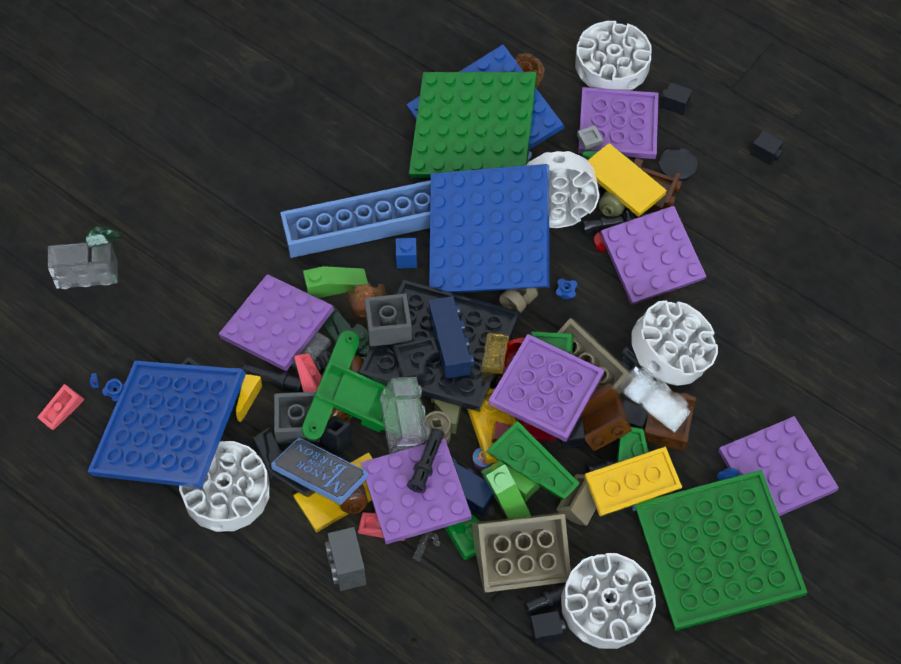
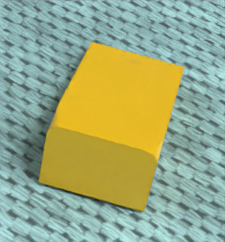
[236,374,262,422]

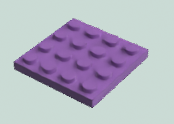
[578,87,658,159]
[600,206,706,305]
[219,274,334,371]
[488,334,604,442]
[718,416,839,516]
[361,439,472,544]

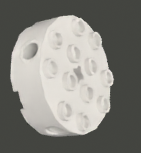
[575,21,651,91]
[527,151,599,228]
[632,300,718,386]
[179,441,270,532]
[561,553,656,649]

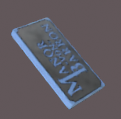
[271,437,368,505]

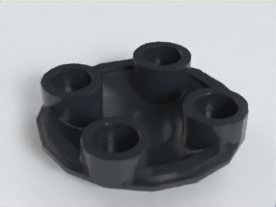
[659,147,698,181]

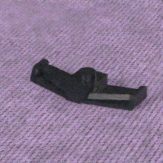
[252,427,315,497]

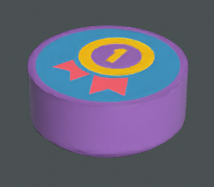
[473,447,493,470]

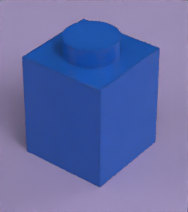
[396,238,417,269]

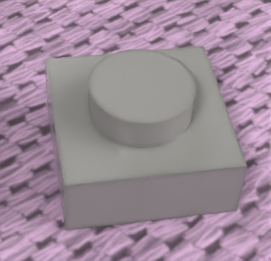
[577,125,603,150]

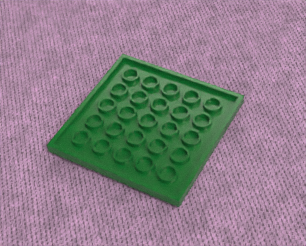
[409,72,537,178]
[635,470,808,631]

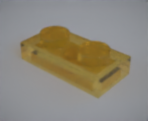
[482,333,509,374]

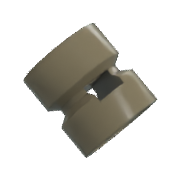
[499,288,538,313]
[423,411,451,445]

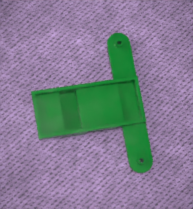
[302,331,417,440]

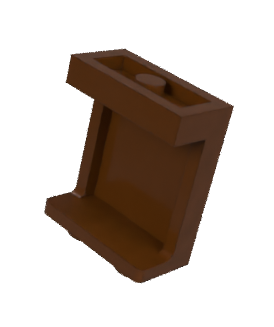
[634,158,682,211]
[581,383,632,451]
[644,388,696,451]

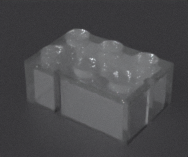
[48,241,118,289]
[619,365,691,432]
[380,377,429,454]

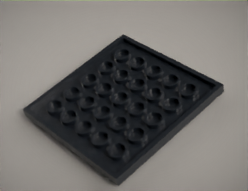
[359,280,520,412]

